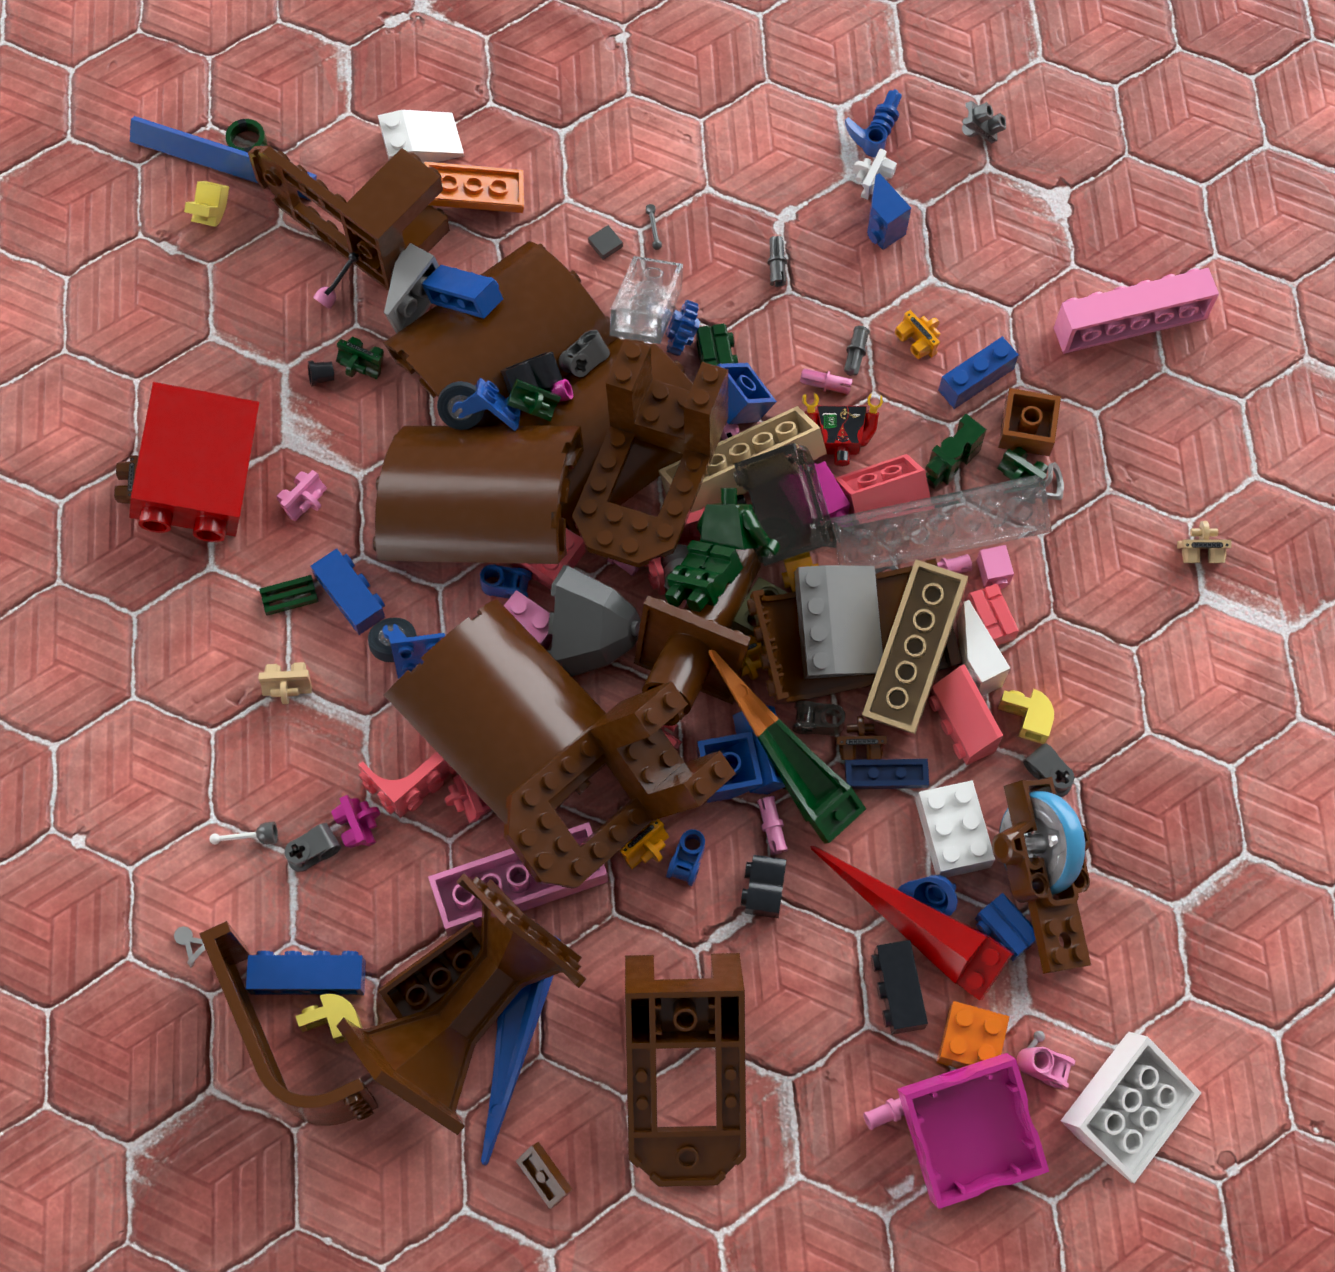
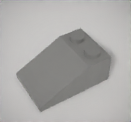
[384,243,439,334]

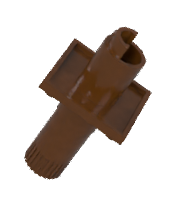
[634,549,761,726]

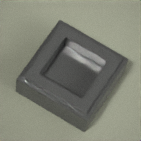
[588,225,623,260]

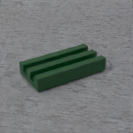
[259,575,319,616]

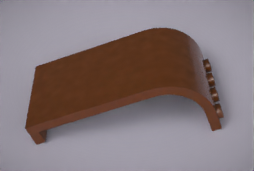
[747,558,962,704]
[199,921,378,1126]

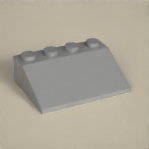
[794,565,883,679]

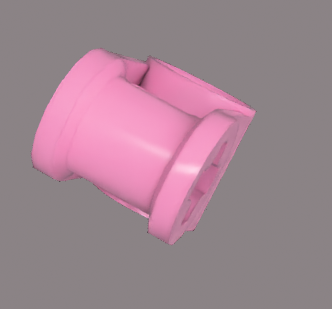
[1017,1047,1075,1090]

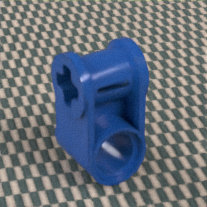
[480,564,533,599]
[666,829,705,887]

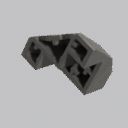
[547,565,641,677]

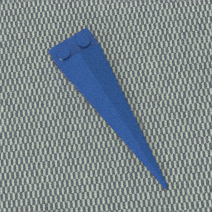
[481,936,561,1166]

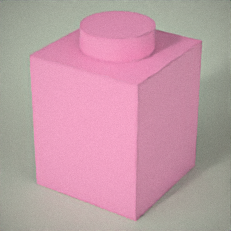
[976,545,1014,589]

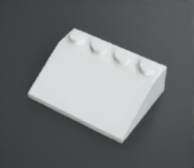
[1061,1032,1201,1183]

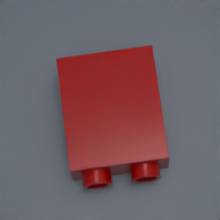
[129,382,260,542]

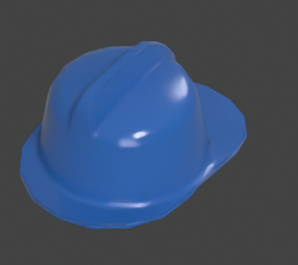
[898,875,958,916]

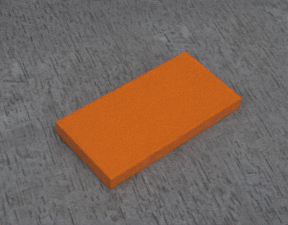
[424,162,524,213]

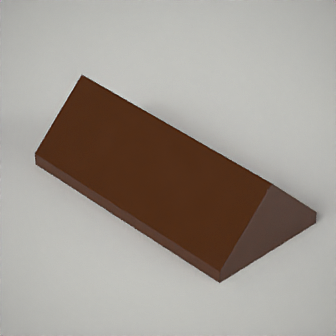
[378,921,481,1019]

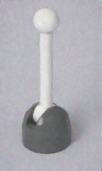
[209,822,278,845]

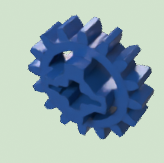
[665,300,700,356]

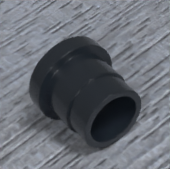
[307,360,334,387]

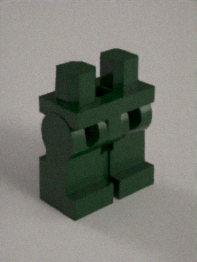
[925,413,987,489]
[665,540,743,612]

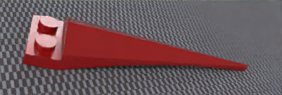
[810,846,1014,1001]

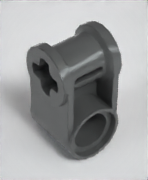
[559,330,610,377]
[1023,743,1075,797]
[285,823,341,872]

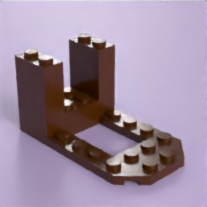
[248,146,450,291]
[572,338,728,568]
[503,681,736,889]
[625,953,746,1187]

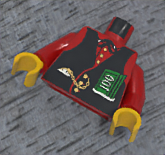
[802,393,883,467]

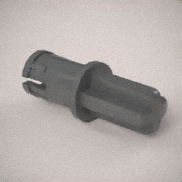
[767,236,787,287]
[844,326,870,376]

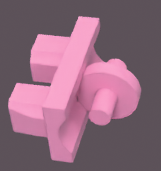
[277,470,327,521]

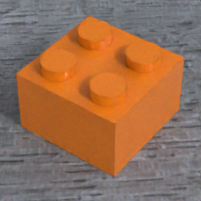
[936,1001,1010,1069]

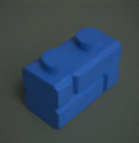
[975,893,1036,961]

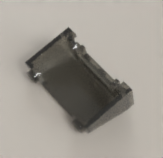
[734,443,837,567]

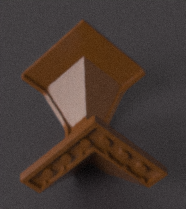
[336,873,586,1135]

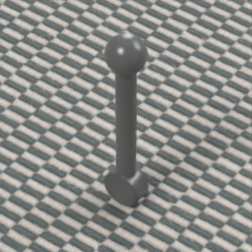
[646,204,662,250]

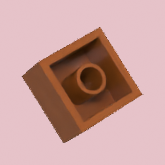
[998,388,1061,457]

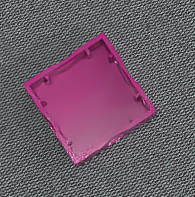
[897,1053,1049,1209]

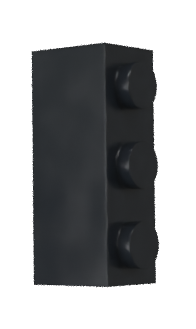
[871,940,928,1035]

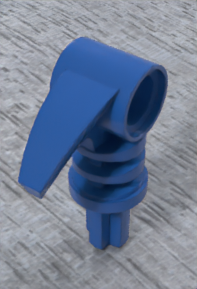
[845,89,902,157]

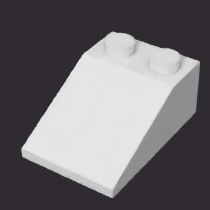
[378,110,464,164]
[957,600,1010,696]

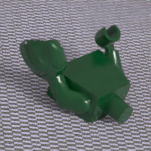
[697,488,780,557]

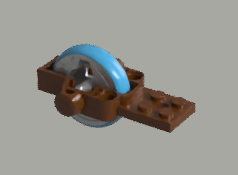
[992,777,1091,974]

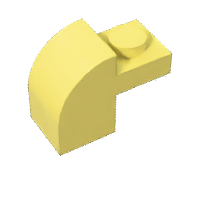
[184,181,229,227]
[998,689,1054,744]
[296,994,363,1044]

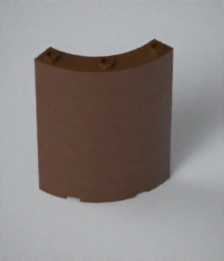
[384,241,618,426]
[497,328,693,536]
[373,426,584,564]
[384,598,606,824]

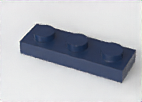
[845,759,929,789]

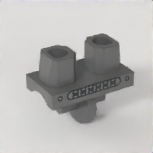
[962,101,1006,143]

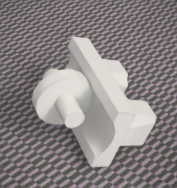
[853,149,897,200]

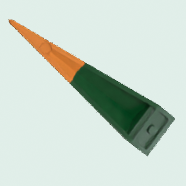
[709,650,866,843]

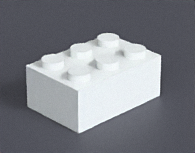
[915,780,995,878]

